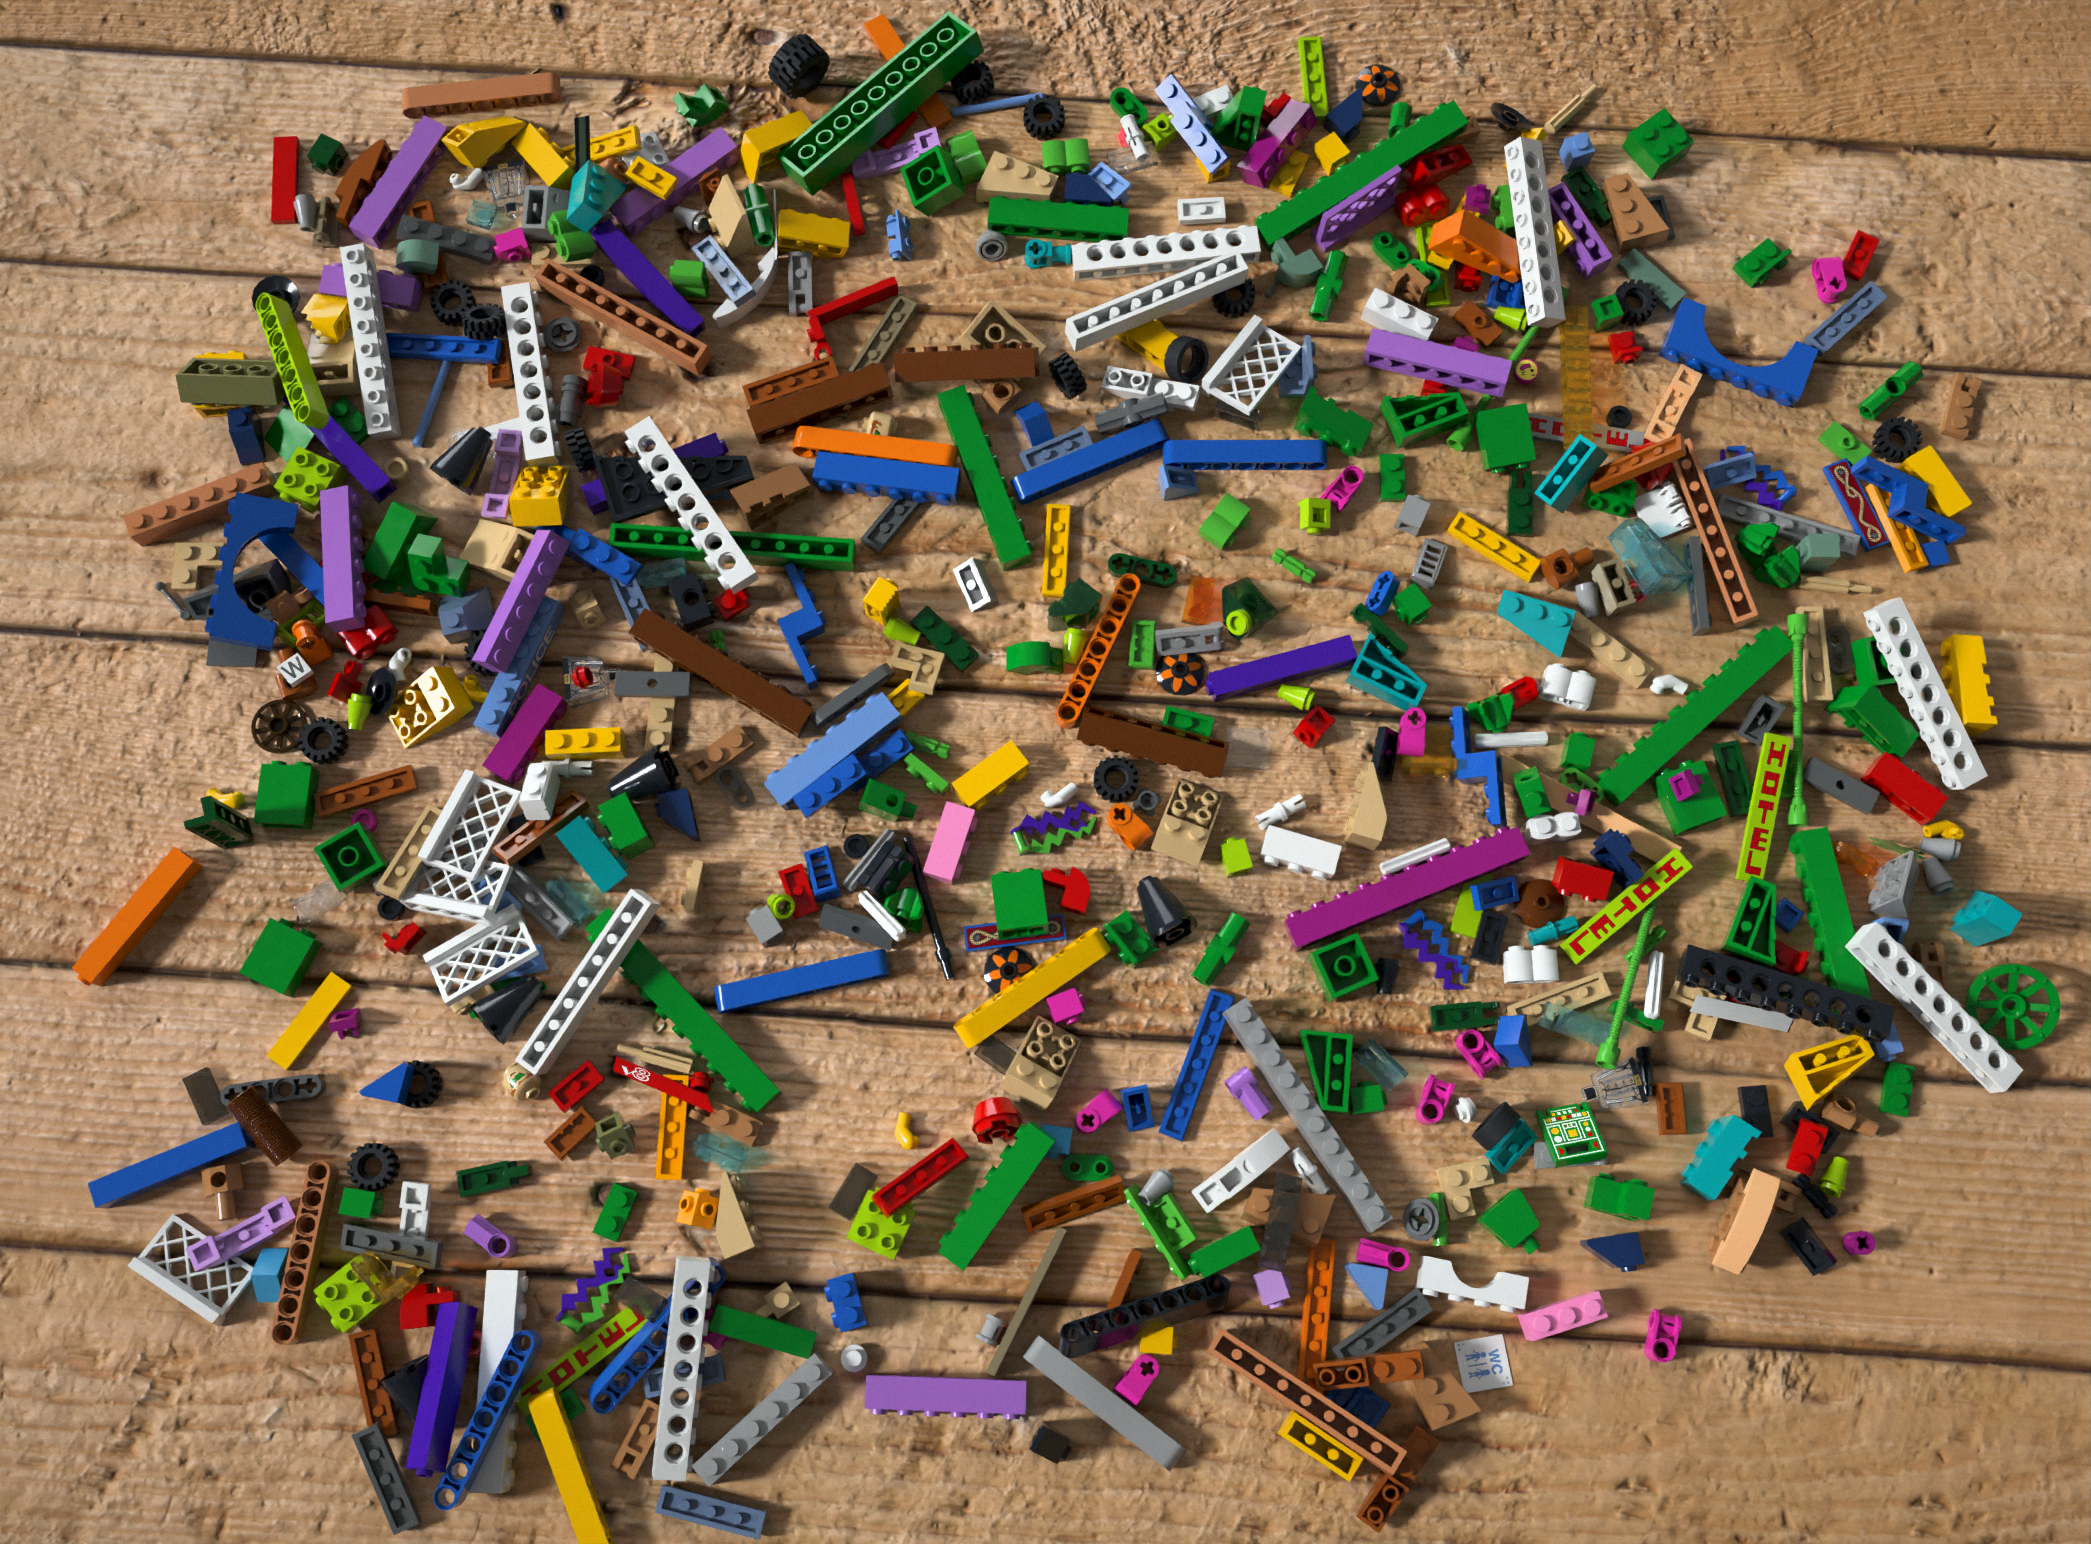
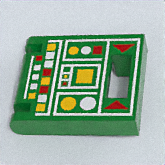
[1536,1101,1607,1168]

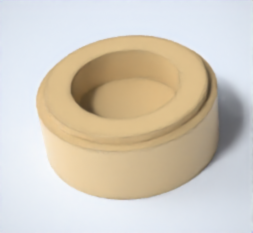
[384,457,411,483]

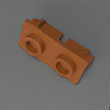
[698,168,721,206]

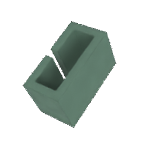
[1795,534,1840,573]

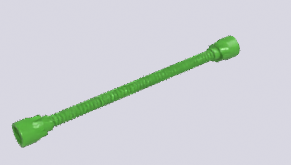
[1447,286,1569,451]
[1787,614,1809,827]
[1595,864,1667,1070]

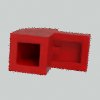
[1042,867,1090,916]
[400,1283,460,1330]

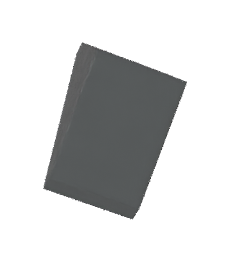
[1737,694,1786,746]

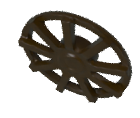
[251,699,307,754]

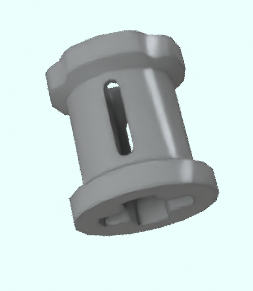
[976,1313,1008,1348]

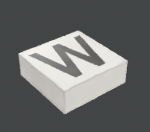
[277,653,314,688]

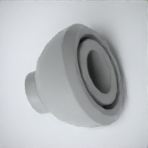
[976,229,1008,261]

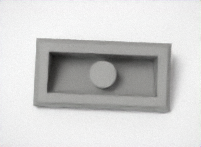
[953,558,998,612]

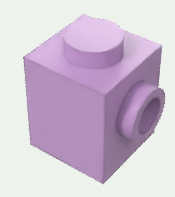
[1252,1266,1292,1309]

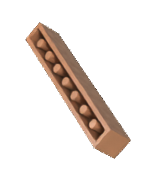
[534,258,712,376]
[1671,438,1759,629]
[1207,1328,1407,1476]

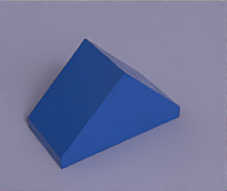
[1014,401,1055,447]
[1494,1014,1533,1067]
[359,1062,415,1105]
[1120,1084,1154,1132]

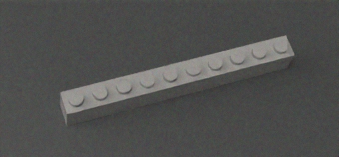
[1222,998,1393,1233]

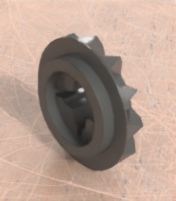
[544,317,583,353]
[1403,1198,1442,1241]

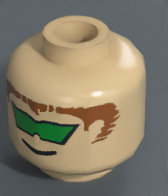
[862,411,899,437]
[503,1063,542,1102]

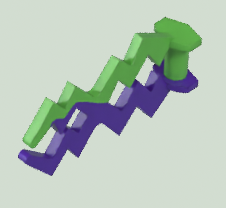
[1010,801,1096,856]
[556,1247,631,1336]

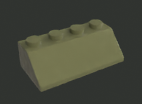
[175,358,286,408]

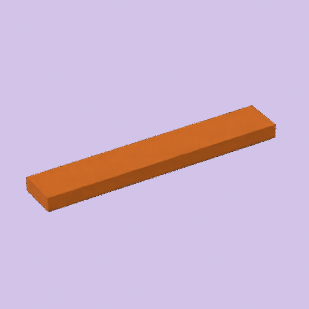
[864,13,953,130]
[1297,1238,1337,1395]

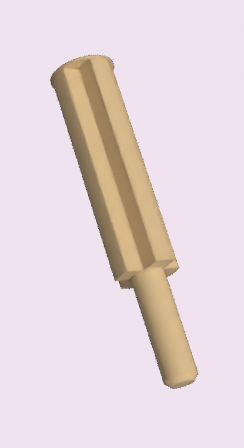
[1544,84,1598,135]
[1796,574,1872,594]
[617,1043,695,1074]

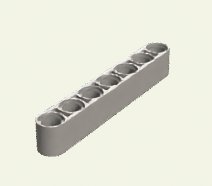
[1023,1335,1186,1471]

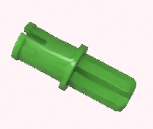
[1428,1193,1450,1246]

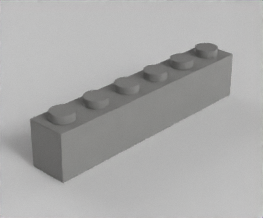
[692,1352,835,1487]

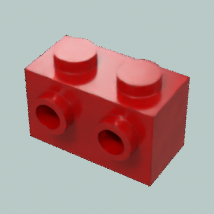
[1551,856,1614,903]

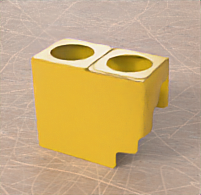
[301,294,351,345]

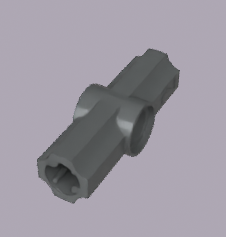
[1094,392,1169,434]

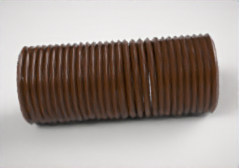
[226,1086,303,1166]

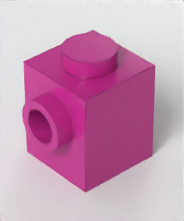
[1046,988,1087,1025]

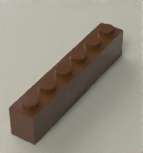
[894,342,1040,382]
[747,362,894,444]
[1077,704,1230,778]

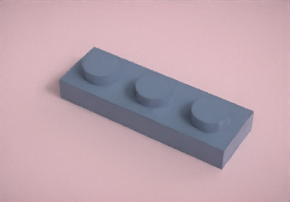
[1019,426,1093,472]
[642,1354,726,1399]

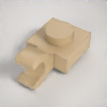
[450,973,496,1015]
[754,1282,800,1319]

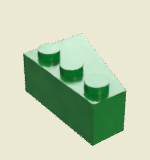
[1294,386,1374,458]
[363,501,438,581]
[1824,684,1920,757]
[1720,876,1776,969]
[1299,1030,1353,1115]

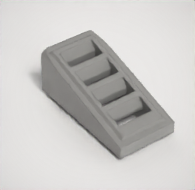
[1409,538,1448,590]

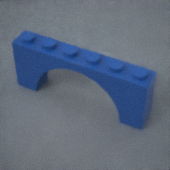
[1659,298,1818,407]
[205,492,298,651]

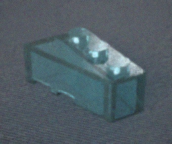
[1607,518,1694,595]

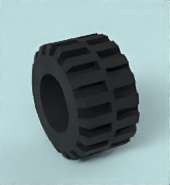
[768,34,830,99]

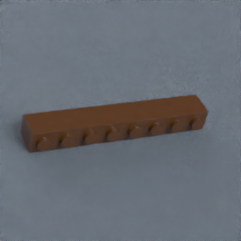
[629,608,814,738]

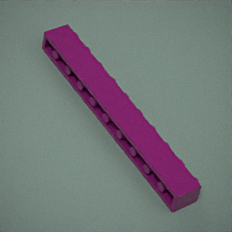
[1284,826,1531,952]

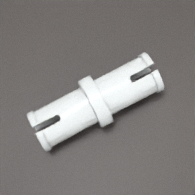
[1120,114,1150,162]
[542,758,594,778]
[1255,794,1306,830]
[1286,1146,1330,1194]

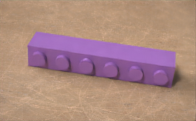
[349,115,450,249]
[610,127,740,238]
[1363,328,1512,398]
[320,485,367,633]
[472,530,570,673]
[865,1374,1027,1419]

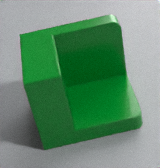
[1591,294,1624,333]

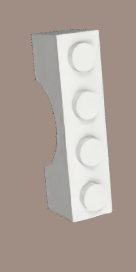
[1415,1256,1529,1314]

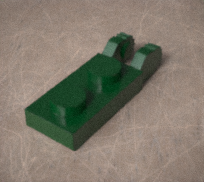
[1506,470,1533,537]
[1428,1001,1500,1033]

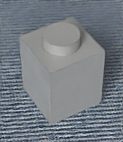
[1394,494,1431,537]
[746,905,786,948]

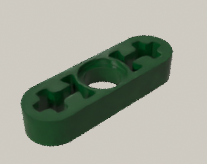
[1108,553,1177,589]

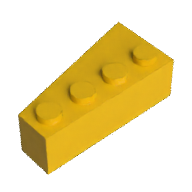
[1940,634,1998,737]

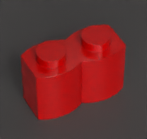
[1394,184,1449,227]
[337,604,399,660]

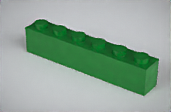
[987,196,1129,243]
[938,1121,1057,1271]

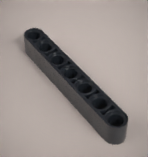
[1059,1275,1231,1358]

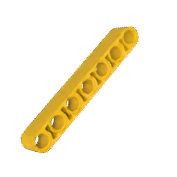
[953,927,1111,1048]
[528,1387,614,1544]

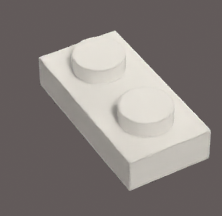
[1192,85,1234,119]
[1177,197,1226,225]

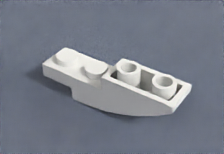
[1101,366,1201,411]
[1192,1127,1290,1213]

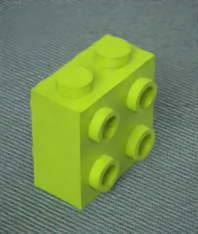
[274,446,348,514]
[846,1187,917,1261]
[313,1256,395,1333]

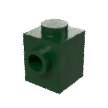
[307,133,348,176]

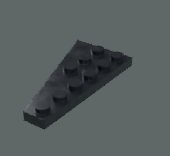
[593,456,755,523]

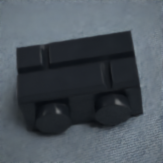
[858,840,916,901]

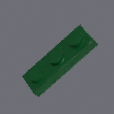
[910,605,979,673]
[1711,740,1752,817]

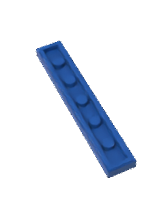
[386,332,503,364]
[1158,988,1235,1142]

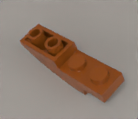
[335,139,392,230]
[1313,1349,1426,1391]
[1356,1424,1440,1533]

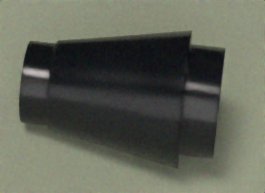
[1375,957,1401,995]

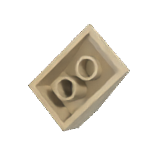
[707,174,756,259]
[957,300,1046,383]

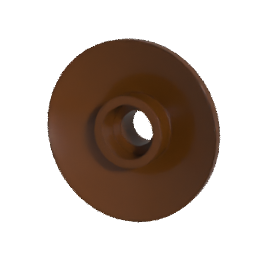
[1514,879,1564,929]

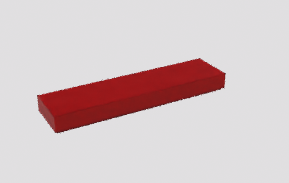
[271,136,300,225]
[807,276,899,326]
[871,1138,969,1219]

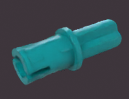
[1527,916,1579,947]

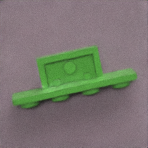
[1124,1183,1199,1281]

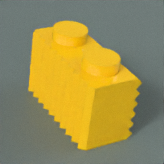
[862,577,901,626]

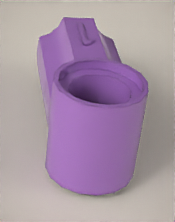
[1224,1066,1273,1121]
[464,1214,518,1258]

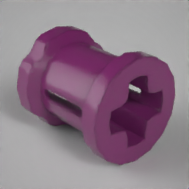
[1842,1231,1875,1255]

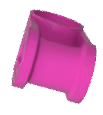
[1812,257,1847,304]
[1320,466,1363,513]
[1396,707,1426,757]
[1455,1030,1503,1080]
[1416,1073,1455,1126]
[1075,1088,1124,1135]
[1644,1309,1682,1363]
[1113,1354,1159,1407]

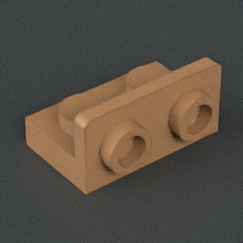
[1388,263,1431,308]

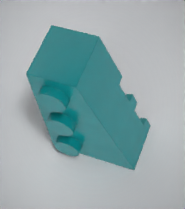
[1346,632,1427,711]

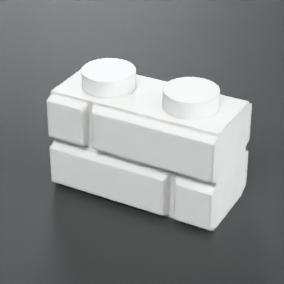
[519,762,561,821]

